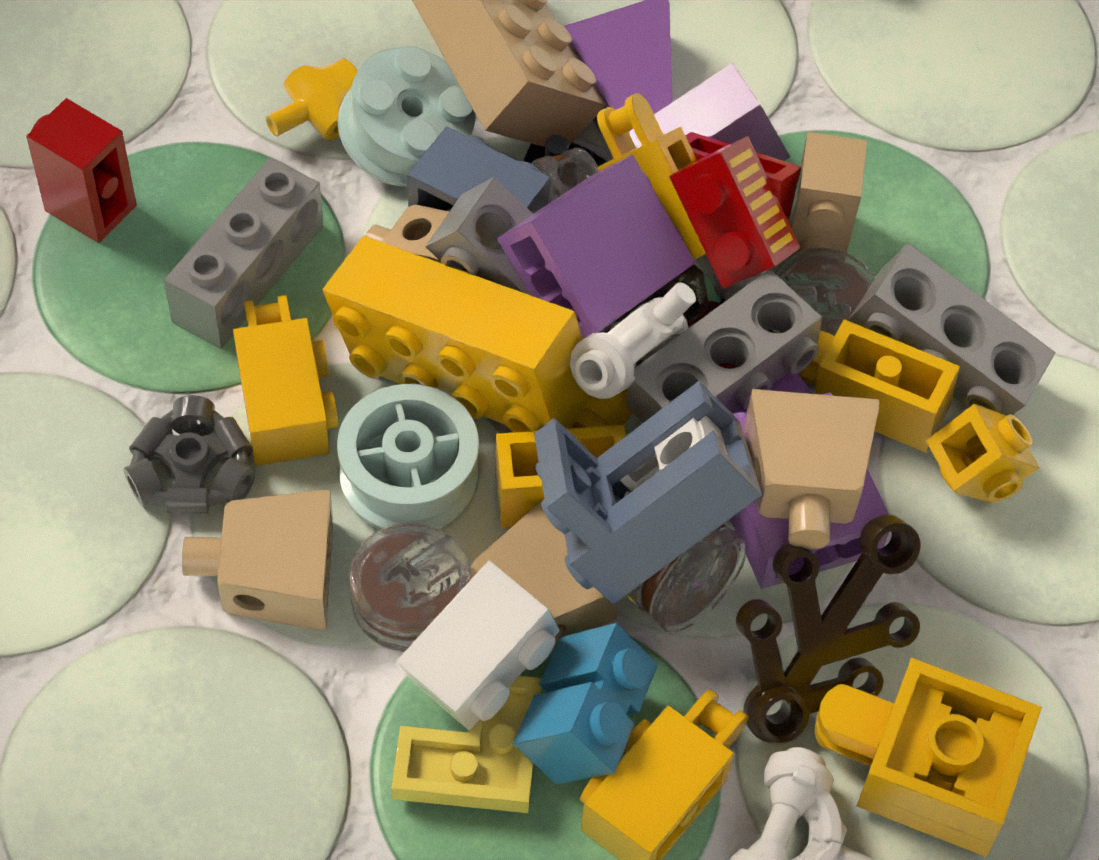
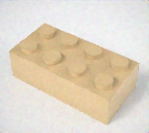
[412,0,606,147]

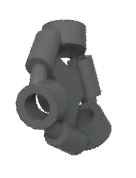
[123,395,256,513]

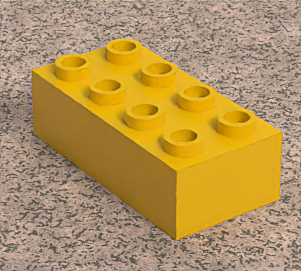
[322,235,592,432]

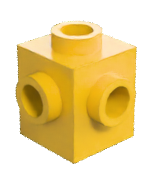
[926,404,1040,503]

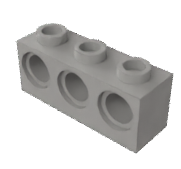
[164,157,323,349]
[425,177,614,333]
[849,243,1056,416]
[626,269,822,423]

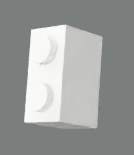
[397,560,560,731]

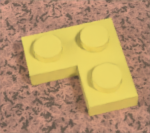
[391,676,542,813]

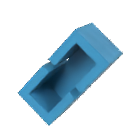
[513,623,658,785]

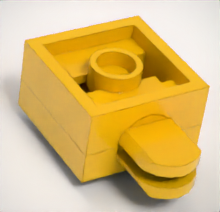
[814,657,1042,857]

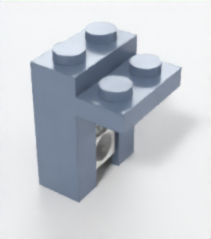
[534,381,762,604]

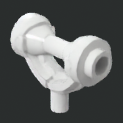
[570,283,696,399]
[729,747,873,860]

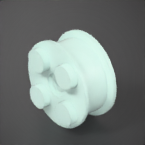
[338,46,476,187]
[337,384,479,535]

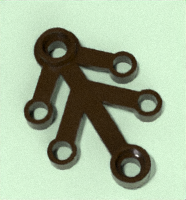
[736,515,921,743]

